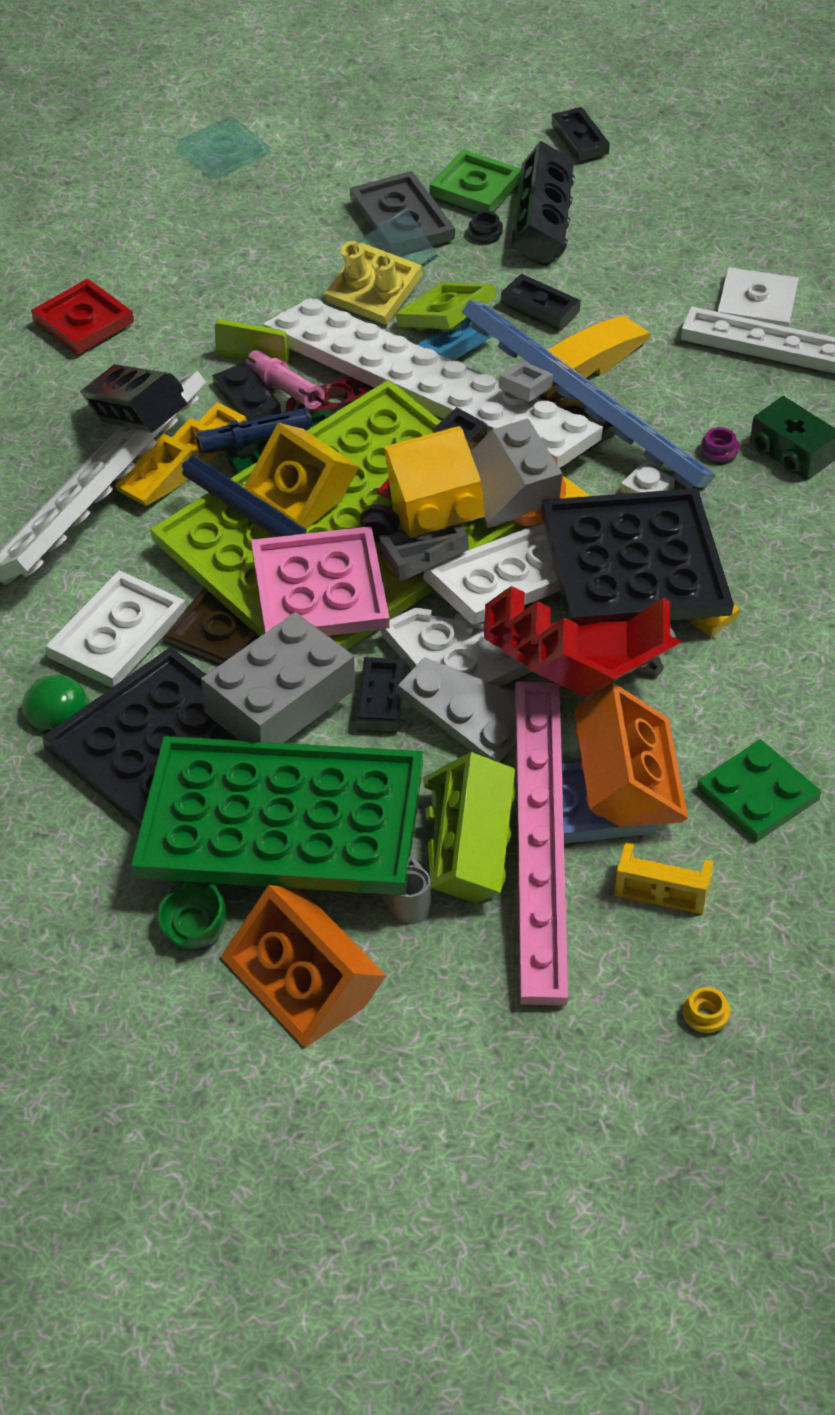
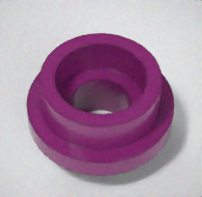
[700,427,739,462]

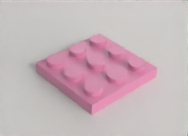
[251,526,390,636]

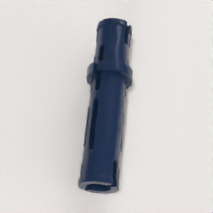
[195,407,312,456]

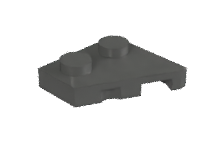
[379,524,469,581]

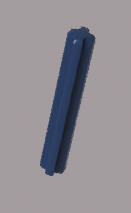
[182,456,307,537]

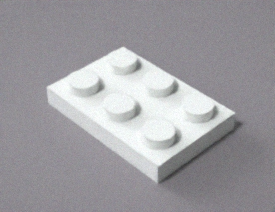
[46,570,186,688]

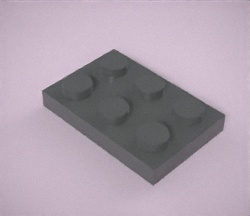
[350,171,455,256]

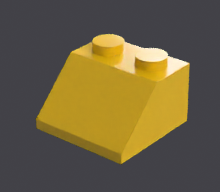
[244,423,360,529]
[384,426,485,538]

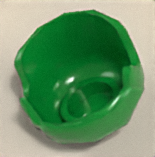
[22,675,90,734]
[157,882,227,950]

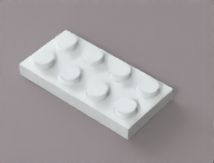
[423,523,561,625]

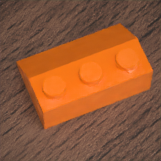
[574,682,688,827]
[221,885,387,1047]

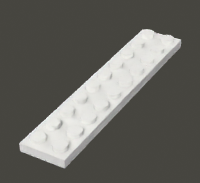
[263,298,603,468]

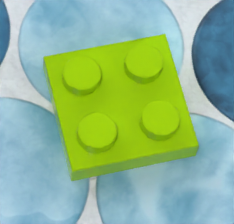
[395,282,497,332]

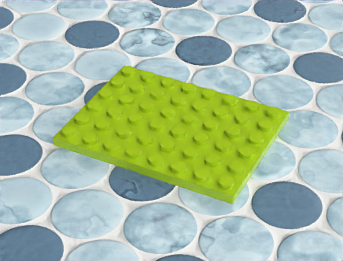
[150,379,527,650]

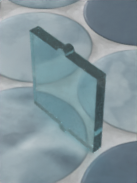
[359,208,439,268]

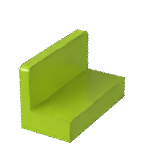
[214,319,294,364]

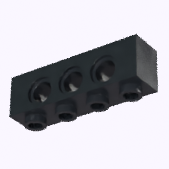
[510,140,575,266]
[80,364,188,433]

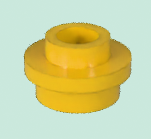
[683,987,730,1033]

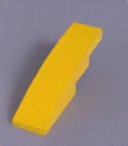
[542,315,650,398]
[115,402,247,506]

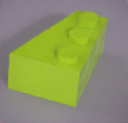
[423,752,515,903]

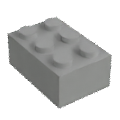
[201,612,355,743]

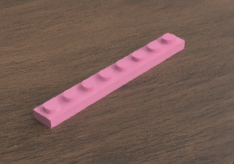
[515,682,568,1006]

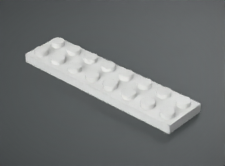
[0,371,206,585]

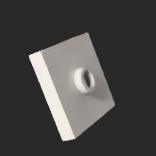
[718,267,799,327]

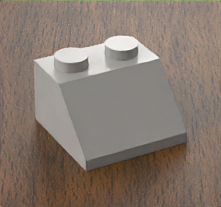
[471,418,563,528]

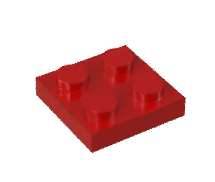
[31,278,134,355]

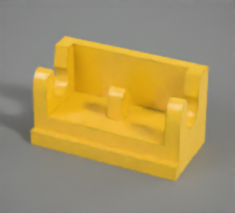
[614,843,714,915]

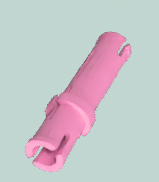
[245,350,324,409]

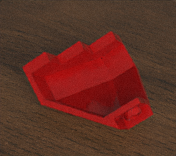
[484,586,682,697]

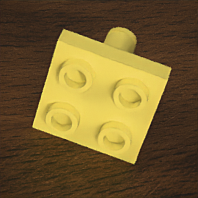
[324,241,423,326]

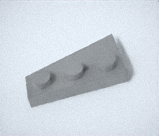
[396,657,516,763]

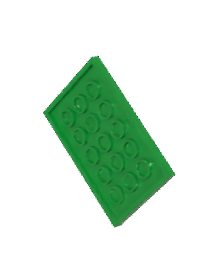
[131,736,423,895]

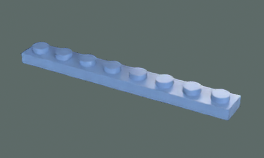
[461,300,716,489]

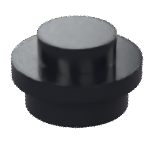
[468,211,503,241]
[360,504,400,541]

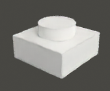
[620,462,675,494]

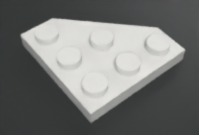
[381,608,532,687]

